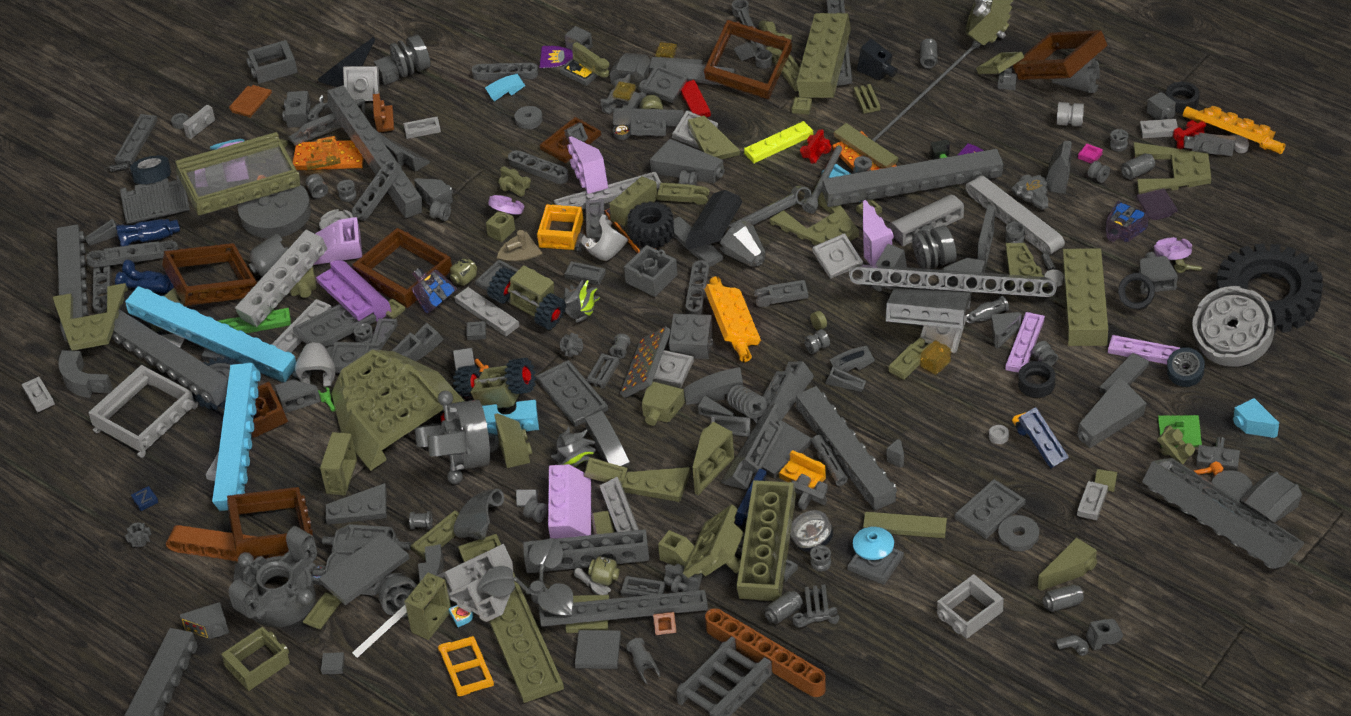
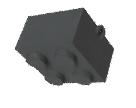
[624,245,678,297]
[669,314,713,359]

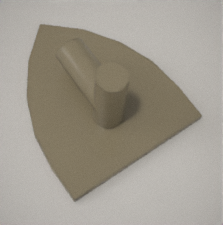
[496,230,542,262]

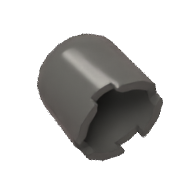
[248,234,288,277]

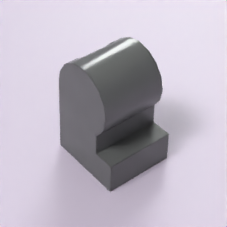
[1086,619,1123,650]

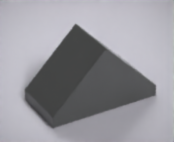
[991,312,1021,349]

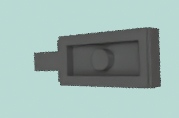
[1183,133,1236,156]

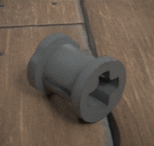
[610,333,631,359]
[409,511,433,530]

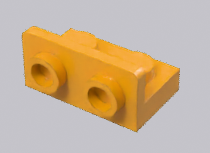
[779,450,826,489]

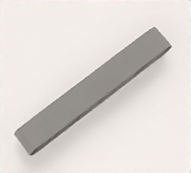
[965,175,1065,255]

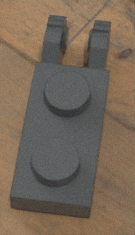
[754,280,809,307]

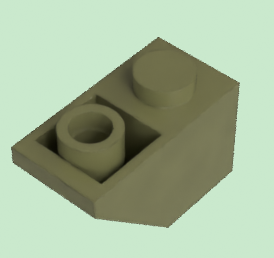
[658,530,694,568]

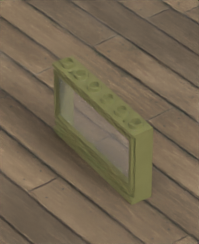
[175,132,300,216]

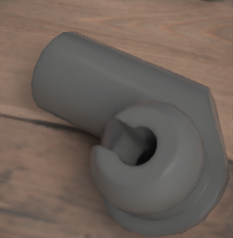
[1057,635,1089,656]

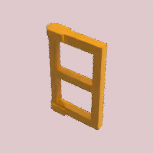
[438,636,494,696]

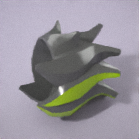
[562,280,600,323]
[551,426,595,467]

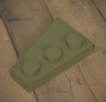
[687,116,740,159]
[622,467,691,502]

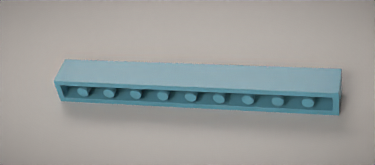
[125,286,296,383]

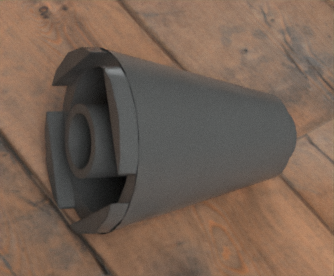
[1050,58,1100,93]

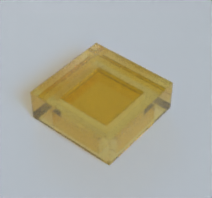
[656,42,677,58]
[613,81,636,100]

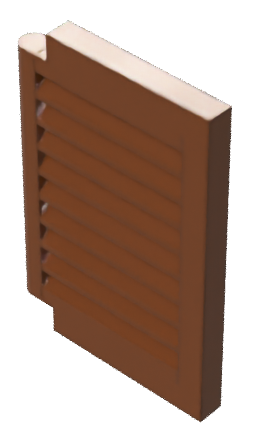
[229,85,272,118]

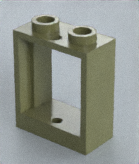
[320,432,357,495]
[404,572,451,640]
[221,626,290,691]

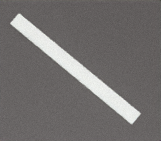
[352,605,407,657]

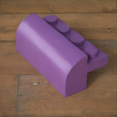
[316,260,392,322]

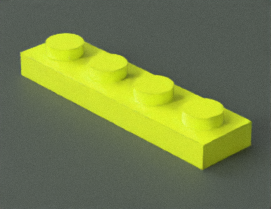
[744,121,813,163]

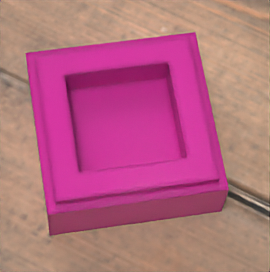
[1078,144,1103,164]

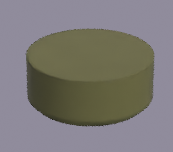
[810,311,827,330]

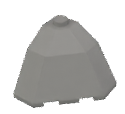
[437,544,513,622]

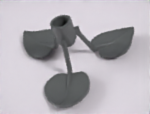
[478,538,573,616]

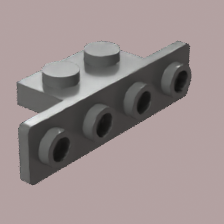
[613,108,684,137]

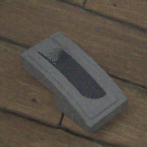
[830,346,875,372]

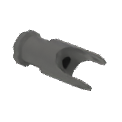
[966,296,1009,323]
[626,638,661,684]

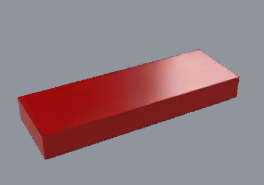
[680,80,711,117]

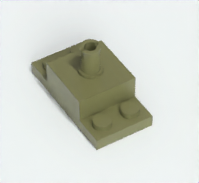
[683,504,744,578]

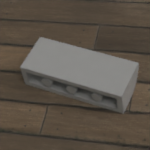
[887,195,964,246]

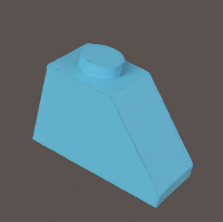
[1233,398,1279,438]

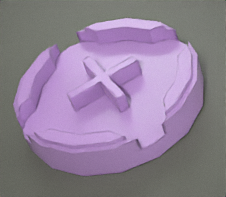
[488,195,524,214]
[1154,237,1192,260]

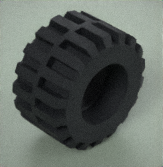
[627,201,674,248]

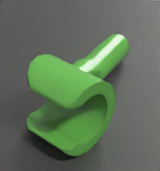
[318,387,336,412]

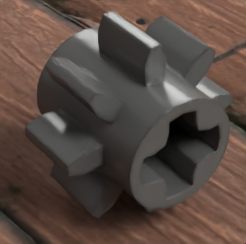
[560,333,583,357]
[125,523,151,547]

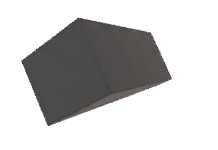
[85,219,118,246]
[825,367,866,392]
[698,395,733,418]

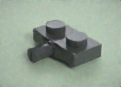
[1196,437,1240,471]

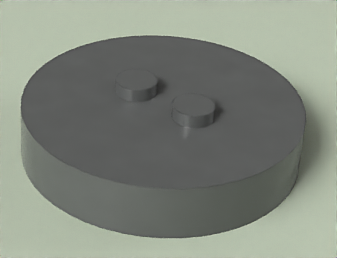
[238,185,311,238]

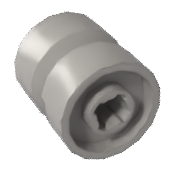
[1057,102,1084,127]

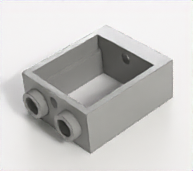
[937,574,1004,639]

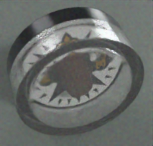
[790,510,834,552]

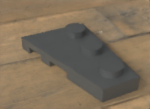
[326,483,387,525]

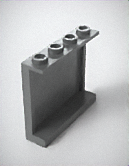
[886,287,971,329]

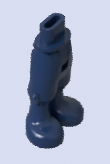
[116,219,180,246]
[115,259,174,294]

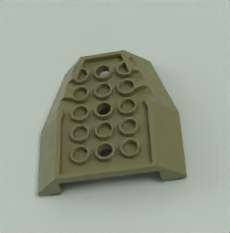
[332,349,464,471]

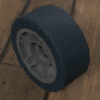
[1167,348,1205,387]

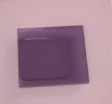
[1137,188,1177,220]

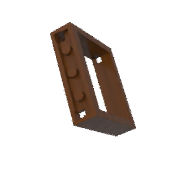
[704,20,792,99]
[1013,30,1107,80]
[352,228,452,308]
[162,243,257,306]
[227,487,313,558]

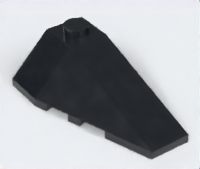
[317,37,376,87]

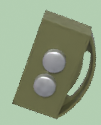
[966,0,1013,45]

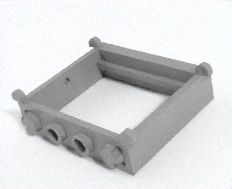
[88,365,198,458]

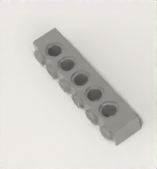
[235,230,327,327]

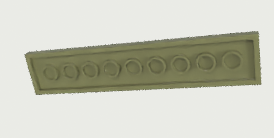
[458,534,564,703]

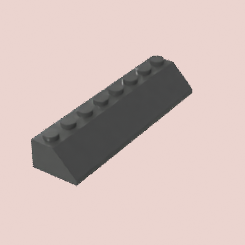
[1142,458,1304,569]

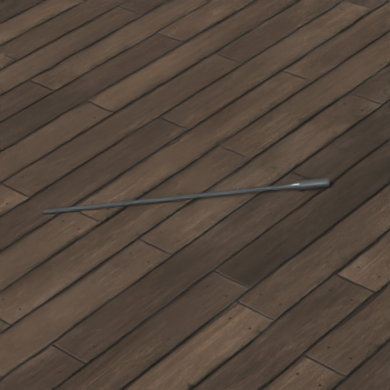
[872,41,981,142]

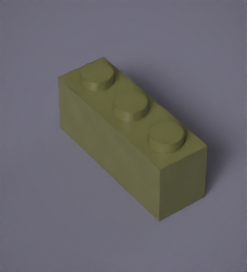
[609,176,657,226]

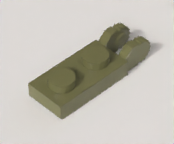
[573,42,609,77]
[657,183,710,205]
[889,338,935,380]

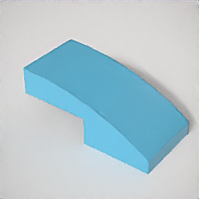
[485,74,525,102]

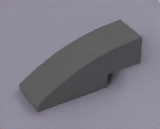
[392,323,444,361]
[684,367,743,405]
[585,411,630,467]
[418,544,444,608]

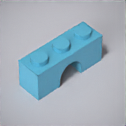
[482,400,539,435]

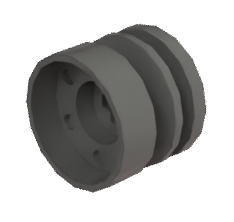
[389,34,430,78]
[912,225,957,269]

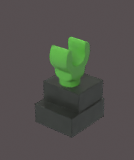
[930,140,950,160]

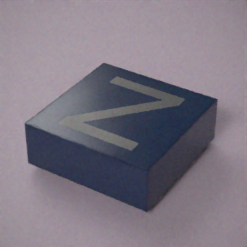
[131,486,159,511]

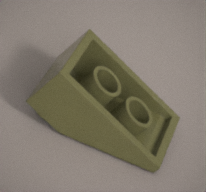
[693,422,734,495]

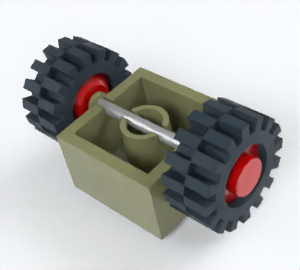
[487,265,566,330]
[453,358,536,408]

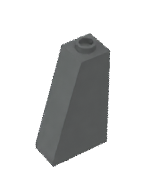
[650,139,725,184]
[1077,377,1147,448]

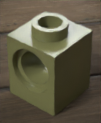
[486,211,515,242]

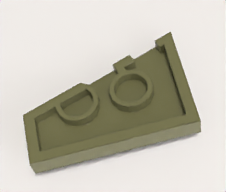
[1005,243,1049,288]

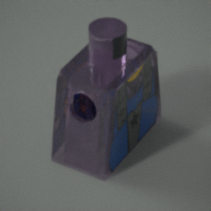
[1106,201,1149,242]
[412,267,457,314]

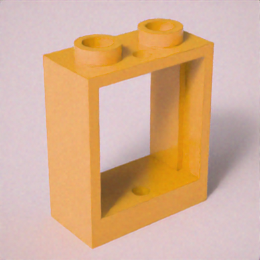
[537,204,583,250]

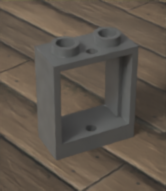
[246,40,298,84]

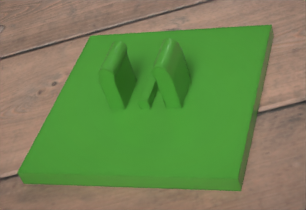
[1158,415,1202,447]

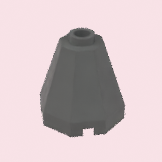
[720,221,766,267]

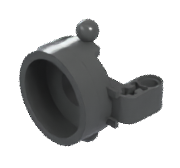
[415,390,490,484]
[228,526,317,627]

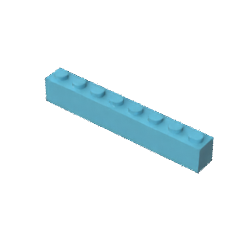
[212,363,260,511]

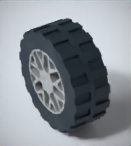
[130,155,172,184]

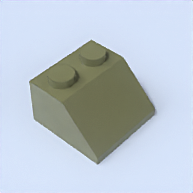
[494,413,532,468]

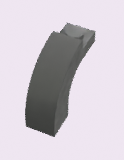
[59,350,113,398]

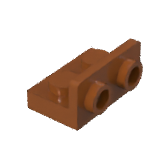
[373,93,394,132]

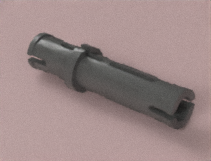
[811,435,848,486]

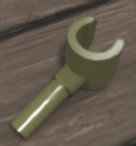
[1174,259,1202,273]

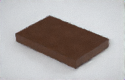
[540,117,601,163]

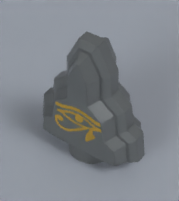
[1011,175,1048,210]

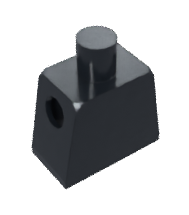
[857,39,898,80]

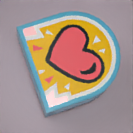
[449,605,473,627]

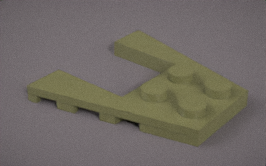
[1133,142,1211,197]
[770,192,859,246]
[53,283,128,351]

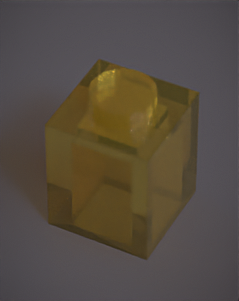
[921,340,951,375]

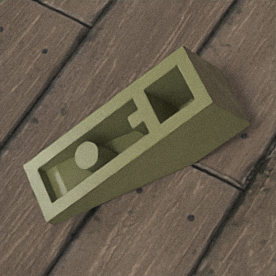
[1038,538,1097,591]

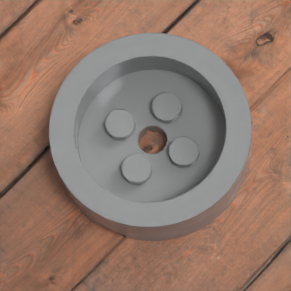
[1193,286,1274,367]

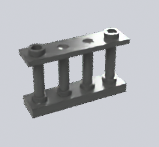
[676,636,772,716]

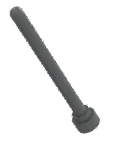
[802,145,842,213]

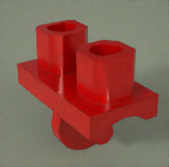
[1173,120,1206,149]
[800,130,832,163]

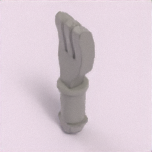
[574,568,611,595]

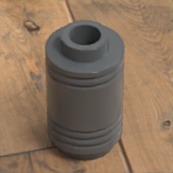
[920,39,937,69]
[1121,153,1155,180]
[1043,584,1084,612]
[764,591,803,624]

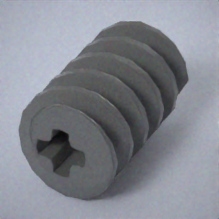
[727,385,767,419]

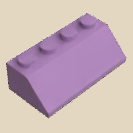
[548,464,591,539]

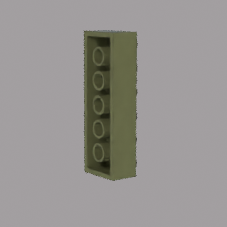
[797,13,851,98]
[1062,248,1108,346]
[737,480,796,601]

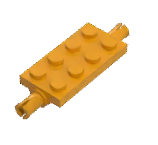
[1183,106,1286,154]
[704,276,761,362]

